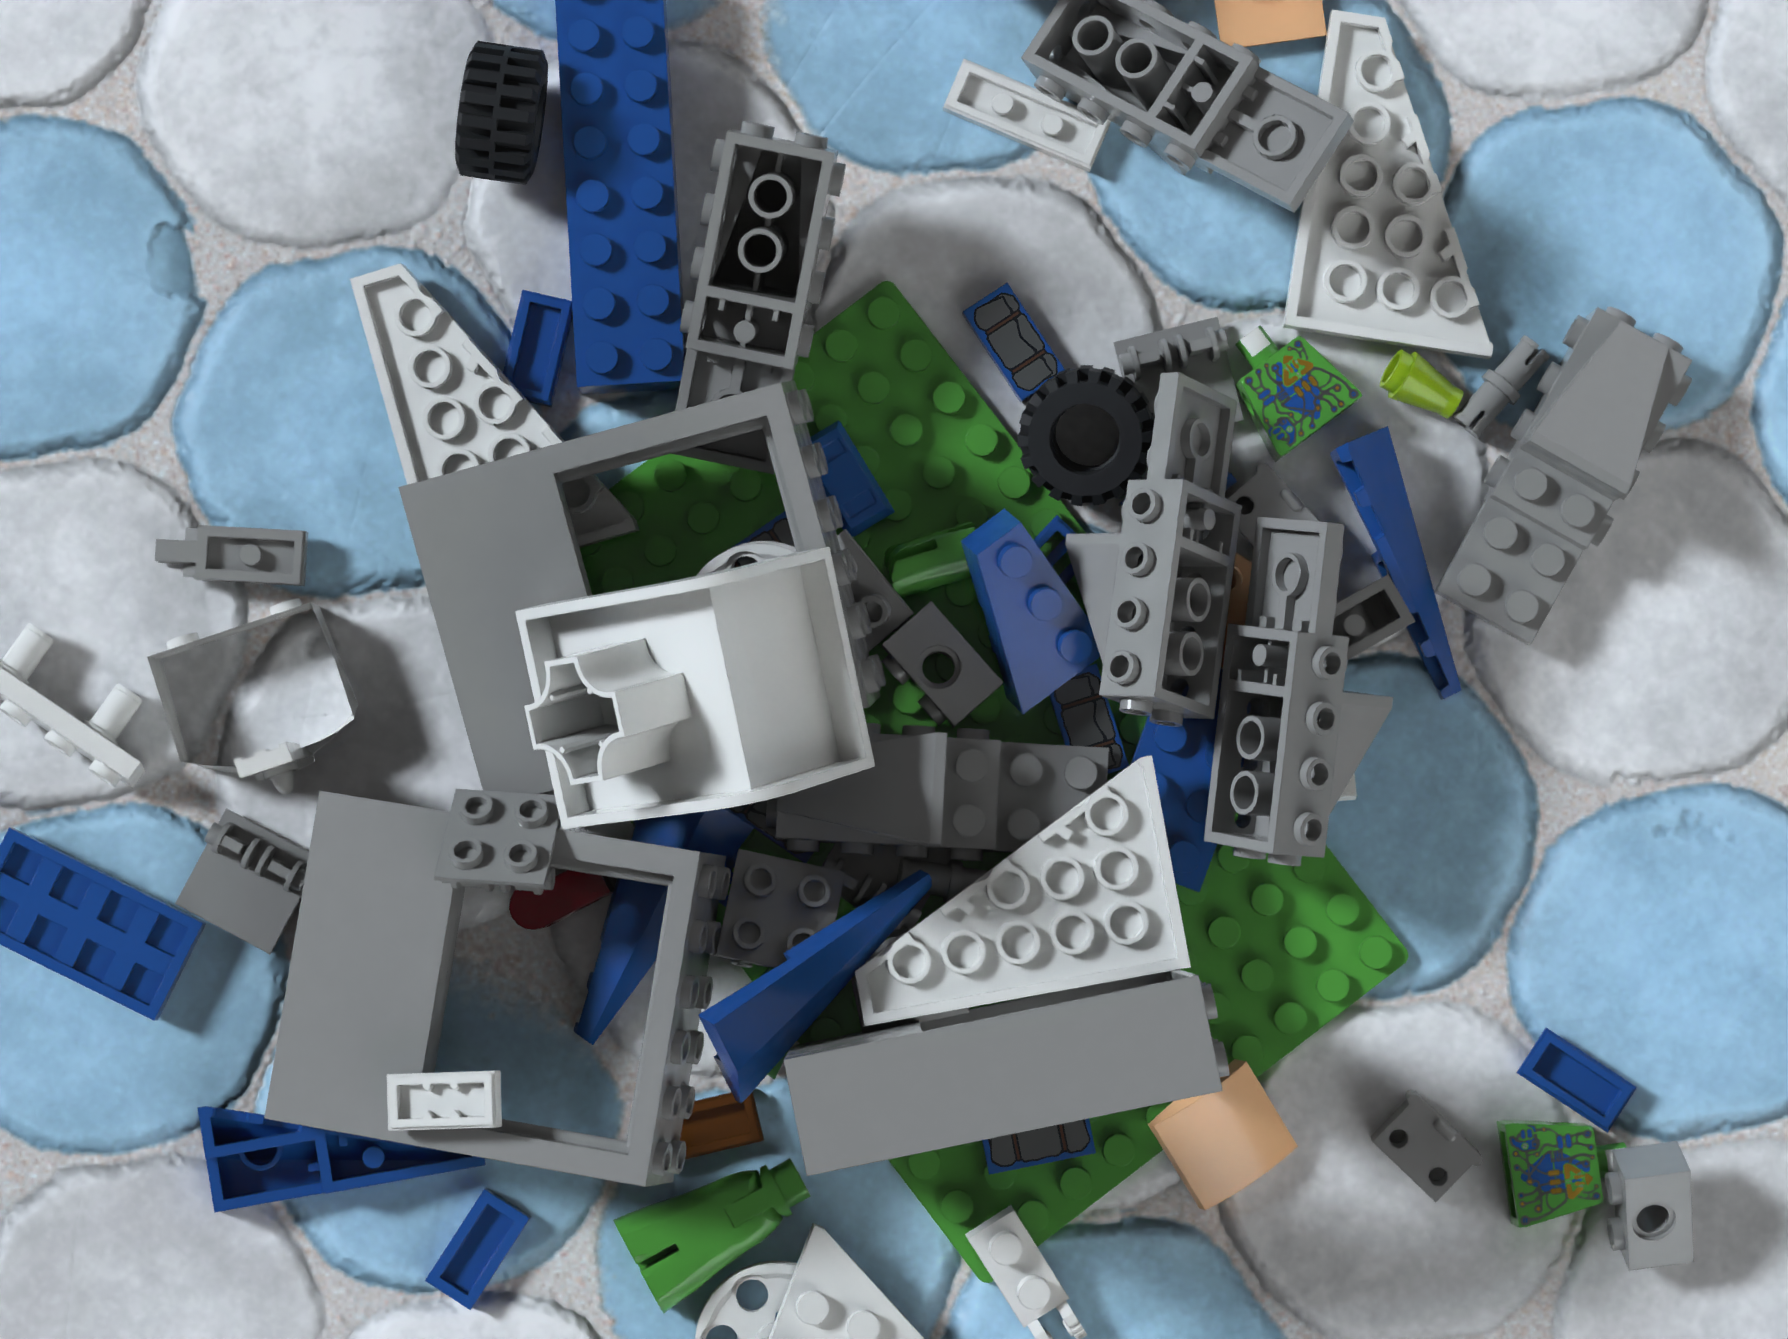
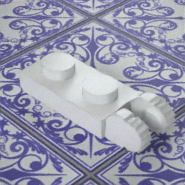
[965,1205,1087,1339]

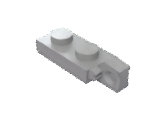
[155,525,308,586]

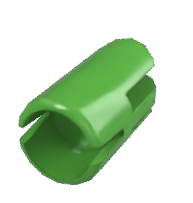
[884,521,976,597]

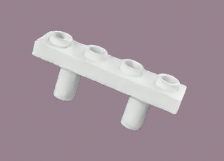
[0,623,145,788]

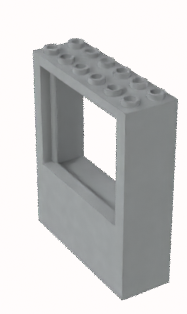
[398,381,886,794]
[264,791,731,1187]
[783,969,1230,1176]

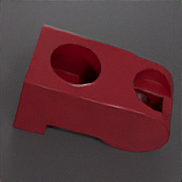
[509,870,614,930]

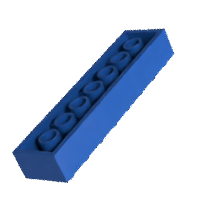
[555,0,686,395]

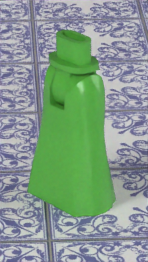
[613,1158,811,1314]

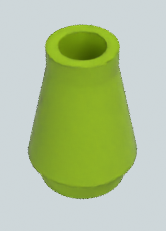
[1379,349,1464,419]

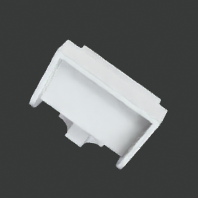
[515,547,875,829]

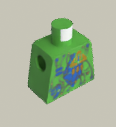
[1235,325,1363,462]
[1497,1120,1627,1228]

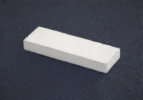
[943,59,1111,172]

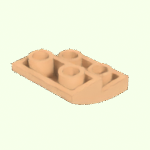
[1148,1059,1298,1210]

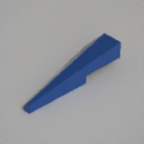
[1330,426,1462,700]
[573,808,754,1045]
[698,870,932,1103]
[197,1106,486,1213]

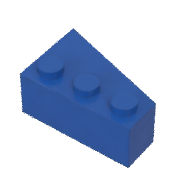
[961,508,1100,714]

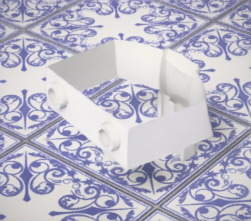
[147,598,358,794]

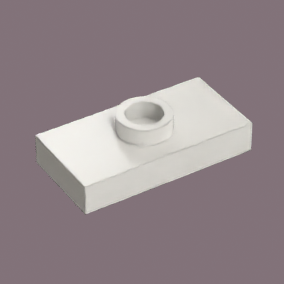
[387,1070,502,1131]

